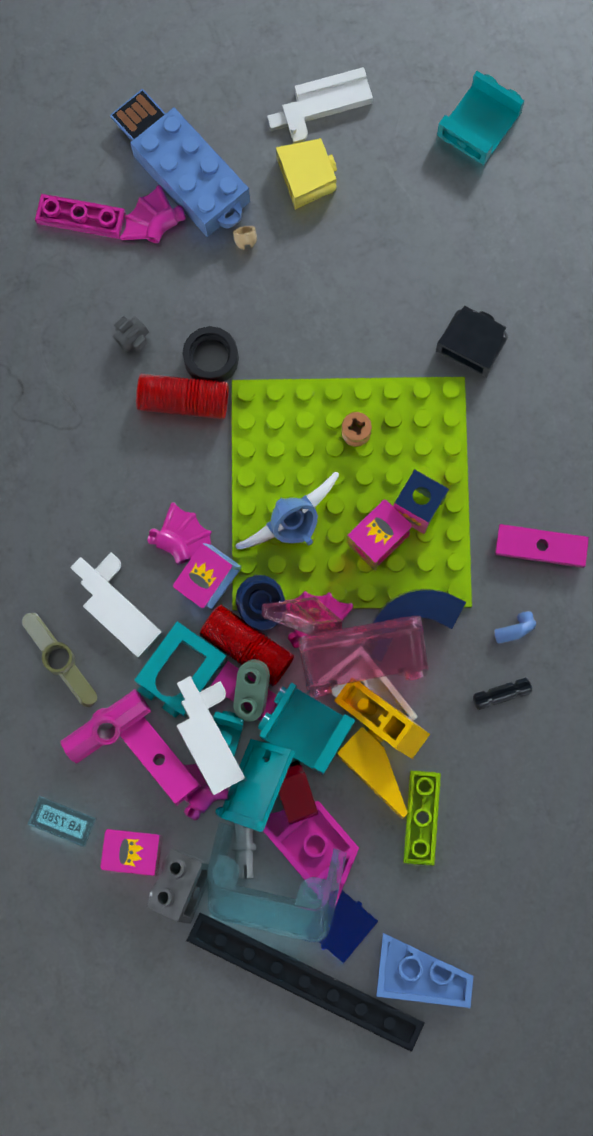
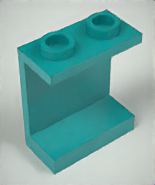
[437,71,525,165]
[258,682,355,775]

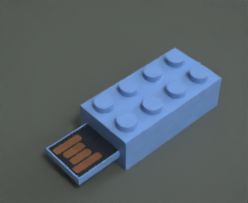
[110,89,250,237]

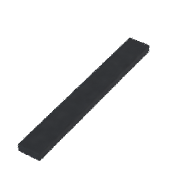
[186,912,425,1052]

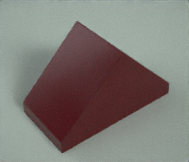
[278,760,318,825]

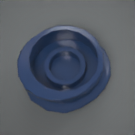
[236,575,286,630]

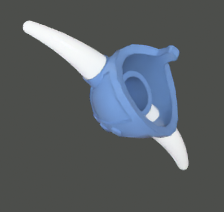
[236,472,339,549]

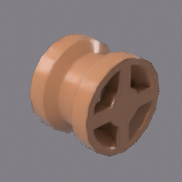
[342,412,372,447]

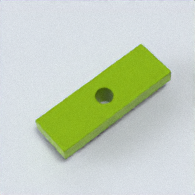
[403,770,441,866]

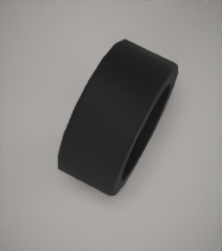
[182,326,239,382]

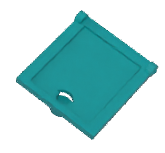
[215,738,295,832]

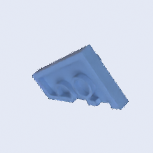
[376,933,473,1008]

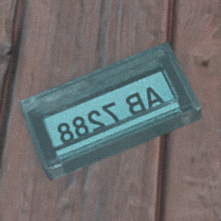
[28,796,97,847]

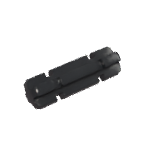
[473,677,532,710]

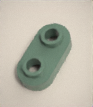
[233,659,270,722]

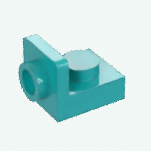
[213,711,244,758]

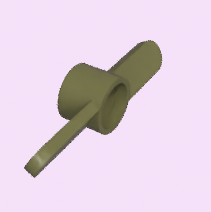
[22,613,97,707]

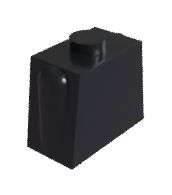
[436,306,508,378]

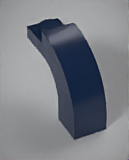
[367,589,466,661]

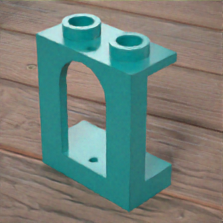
[134,621,228,718]

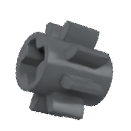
[113,316,149,352]

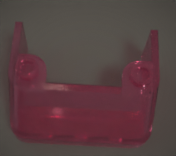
[298,616,429,697]

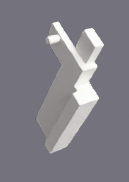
[267,67,373,144]
[70,552,163,659]
[176,676,245,795]

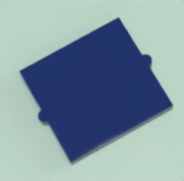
[304,890,378,963]

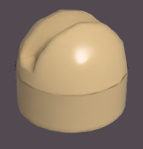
[233,226,257,250]

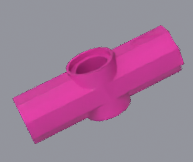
[60,689,151,764]

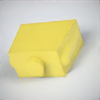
[276,138,337,210]

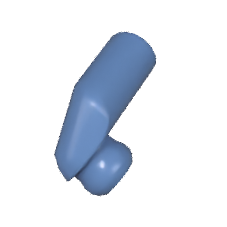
[494,611,536,644]

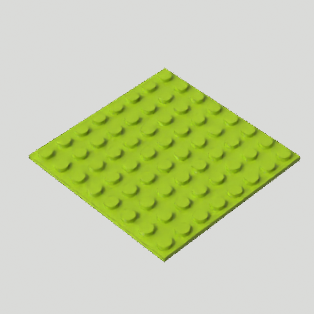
[232,377,472,611]

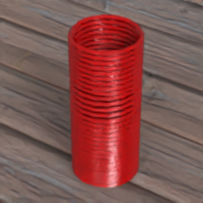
[136,373,229,419]
[199,604,294,686]

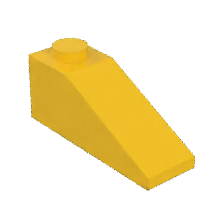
[334,676,430,759]
[336,727,408,819]

